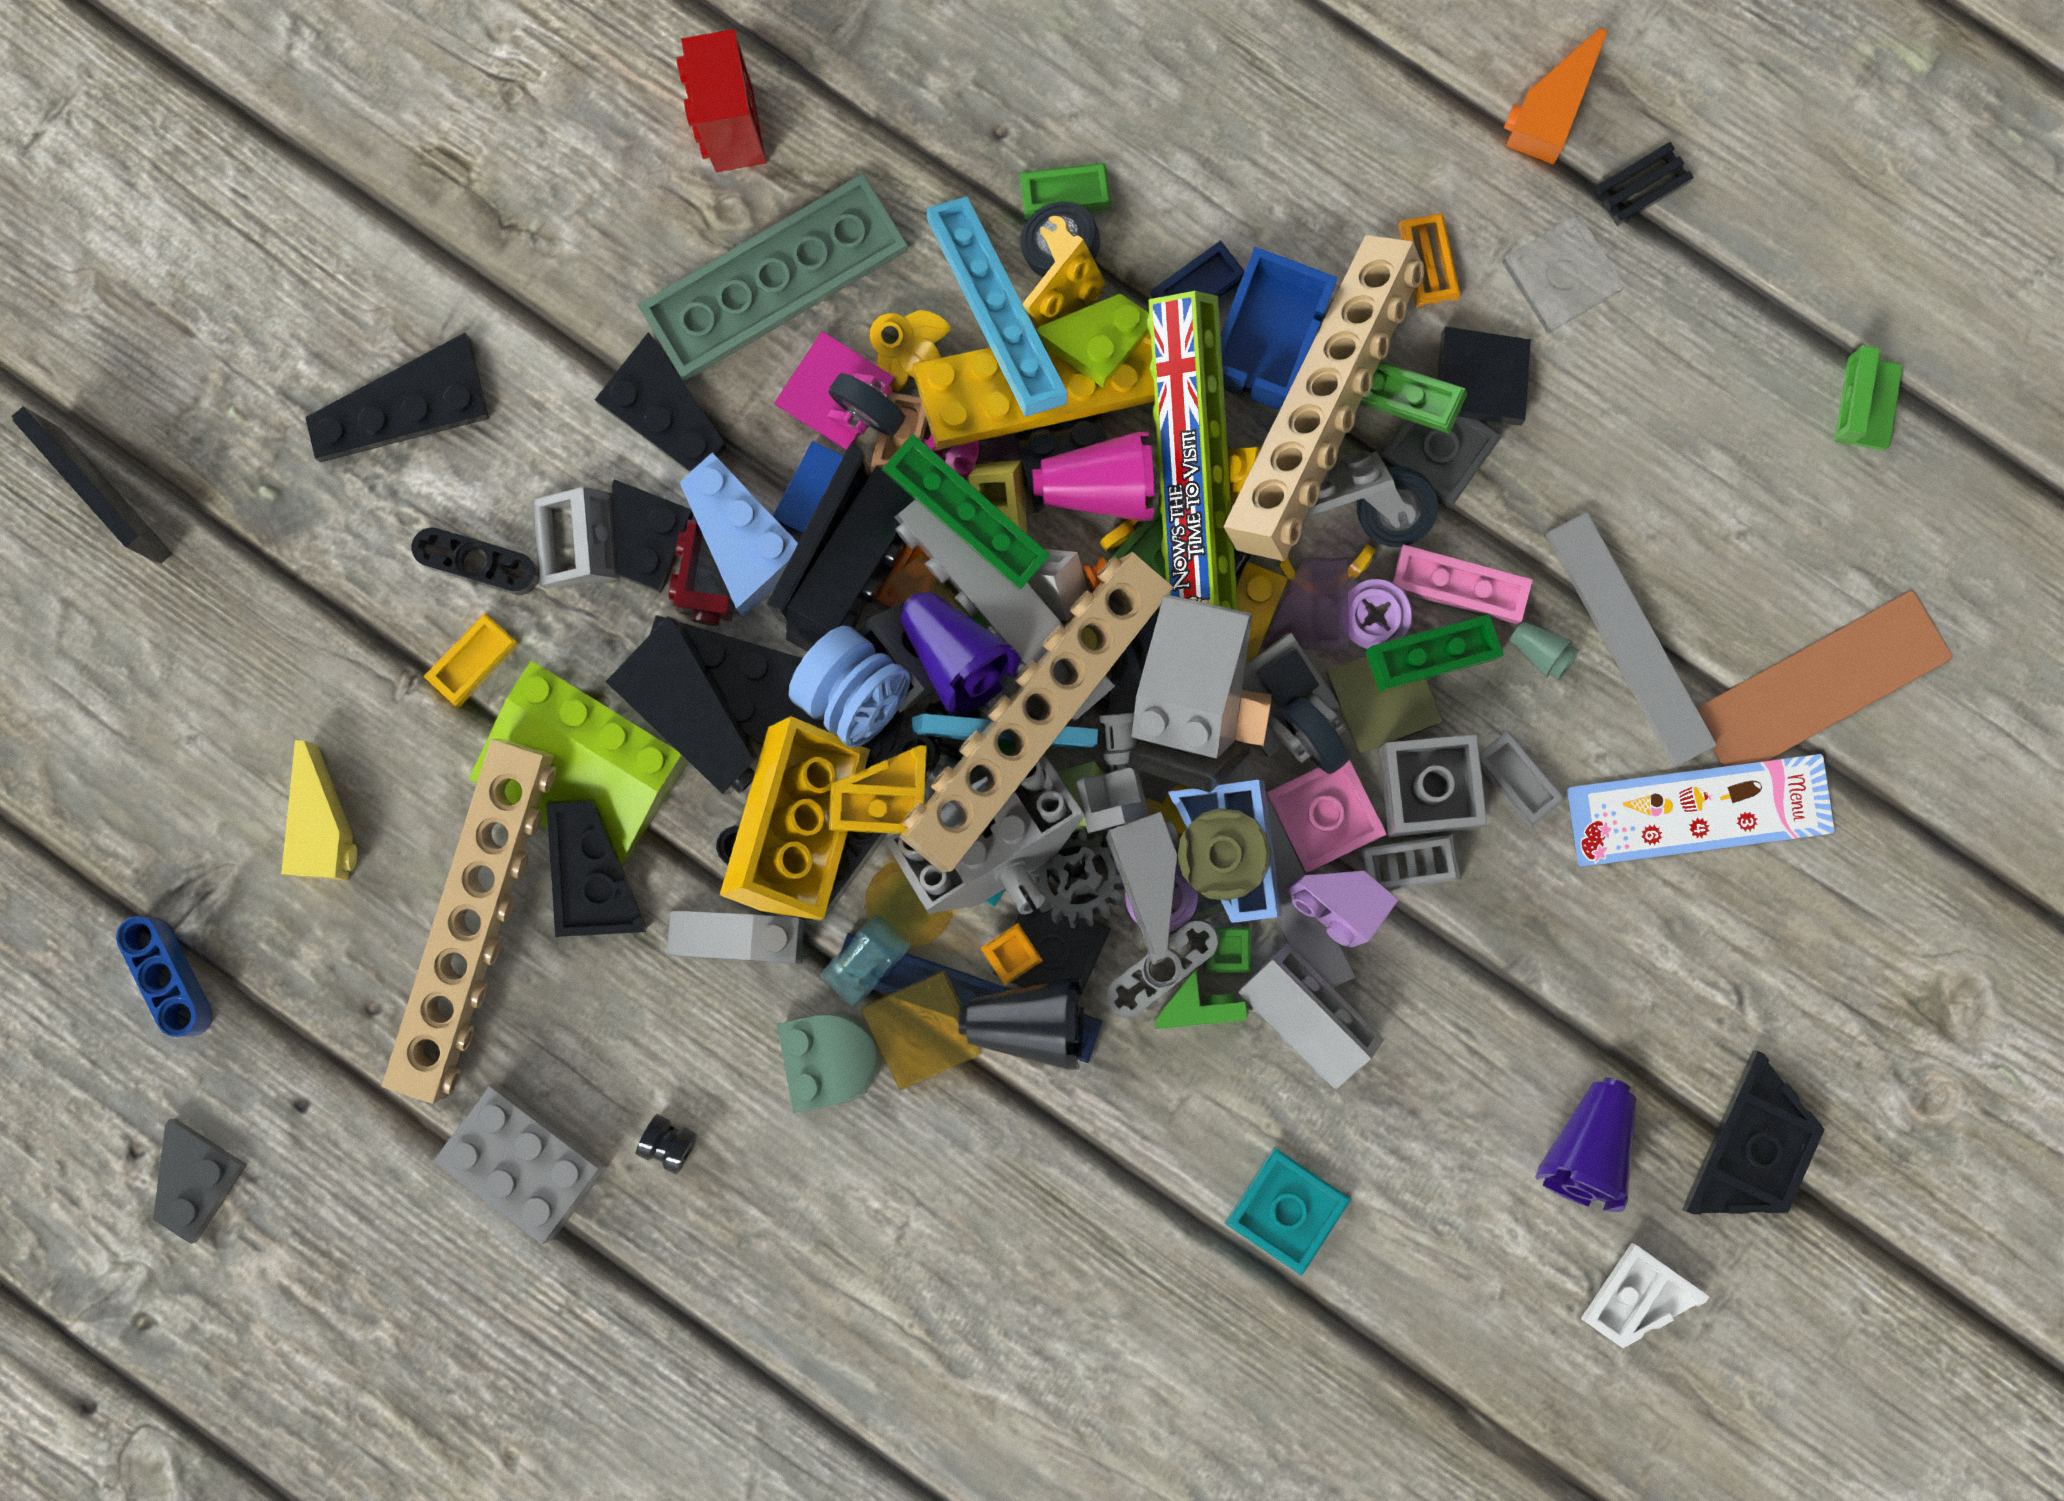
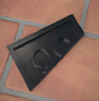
[594,332,727,473]
[546,799,647,937]

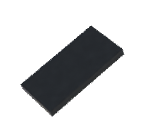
[11,406,173,564]
[767,444,871,624]

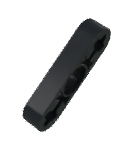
[411,527,539,595]

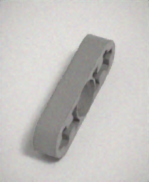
[1106,919,1219,1018]

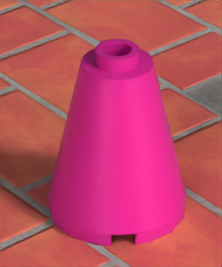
[1032,431,1154,521]

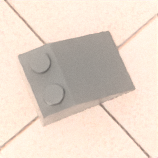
[1131,594,1252,759]

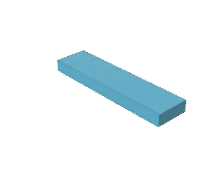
[911,714,1098,750]

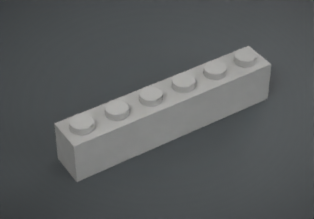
[895,500,1115,722]

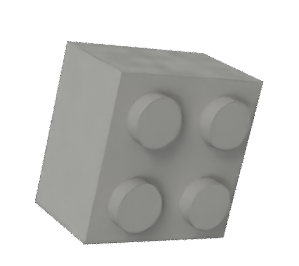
[1379,734,1487,837]

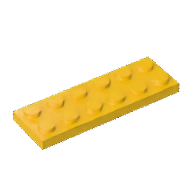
[913,333,1155,450]

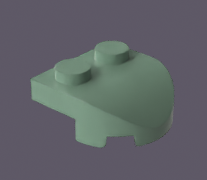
[777,1012,881,1113]

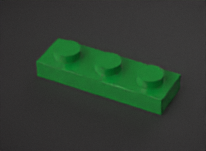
[1365,614,1504,693]

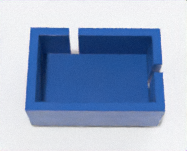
[1220,247,1338,410]

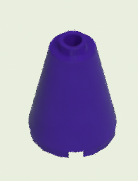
[900,592,1020,715]
[1535,1077,1637,1212]

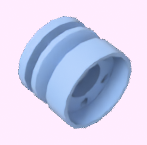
[788,625,911,748]

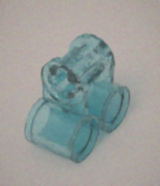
[820,914,911,1008]

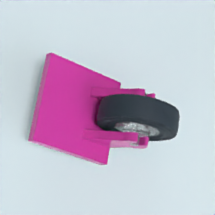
[774,331,906,451]

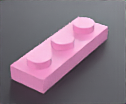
[1392,544,1533,625]

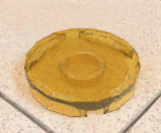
[864,861,953,949]

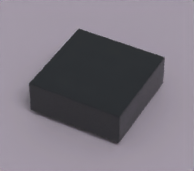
[1255,647,1320,710]

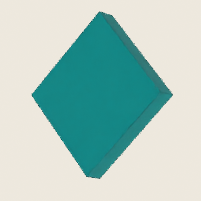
[1225,1147,1352,1276]

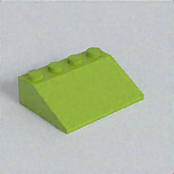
[469,660,689,867]

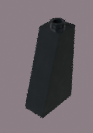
[605,616,759,794]

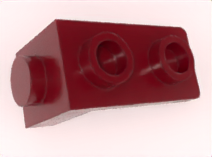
[668,520,735,626]

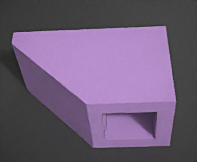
[1283,871,1398,948]

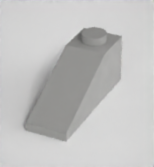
[1106,812,1180,965]
[667,911,805,964]

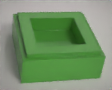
[1204,927,1251,973]

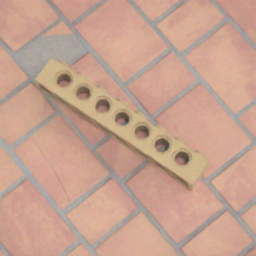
[1223,235,1424,561]
[900,552,1174,872]
[381,739,556,1104]

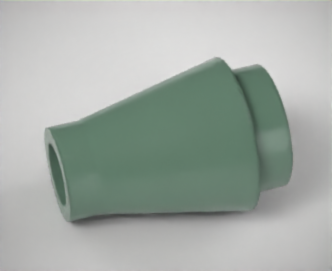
[1509,619,1579,680]

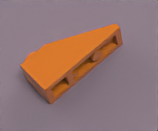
[1503,28,1608,165]

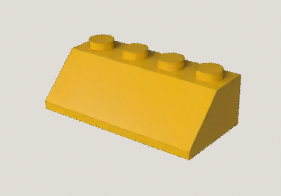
[720,716,870,920]

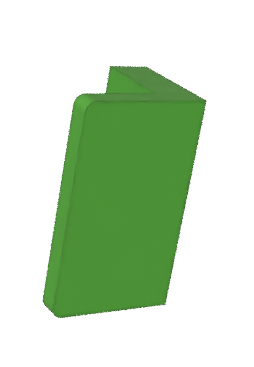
[1834,345,1902,450]

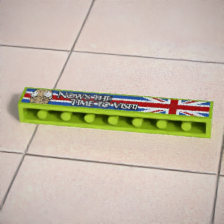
[1147,291,1238,610]

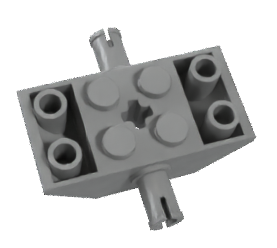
[884,754,1084,914]

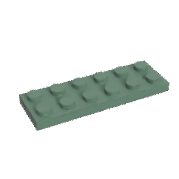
[638,173,908,382]

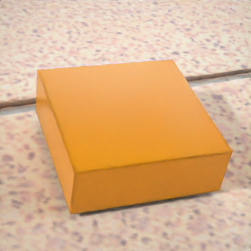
[981,923,1043,986]

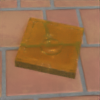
[861,970,983,1090]

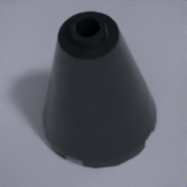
[959,978,1084,1070]

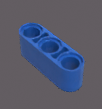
[116,916,213,1037]

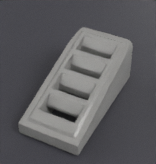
[1362,835,1462,890]

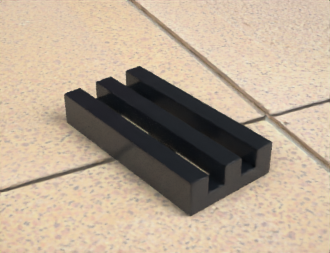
[1594,142,1694,226]

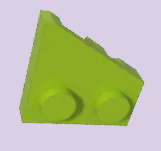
[1036,293,1149,388]

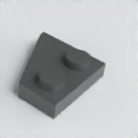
[153,1118,247,1244]

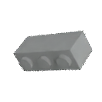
[1238,943,1384,1090]

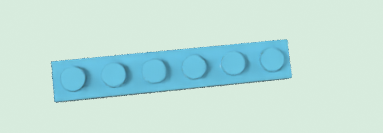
[927,197,1068,417]

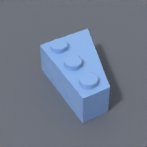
[679,453,798,618]
[1168,780,1282,923]

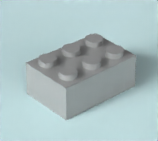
[433,1085,609,1244]

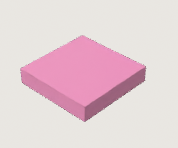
[1266,760,1387,874]

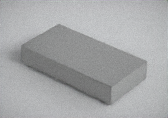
[1479,730,1566,828]

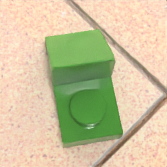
[1154,970,1247,1029]

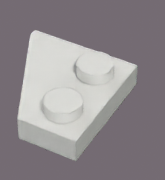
[1581,1243,1710,1348]

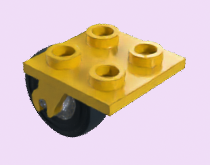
[1021,202,1106,329]

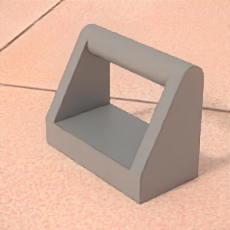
[533,487,620,588]

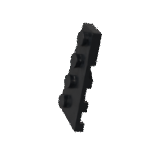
[305,333,489,463]

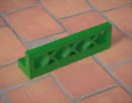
[881,433,1050,590]

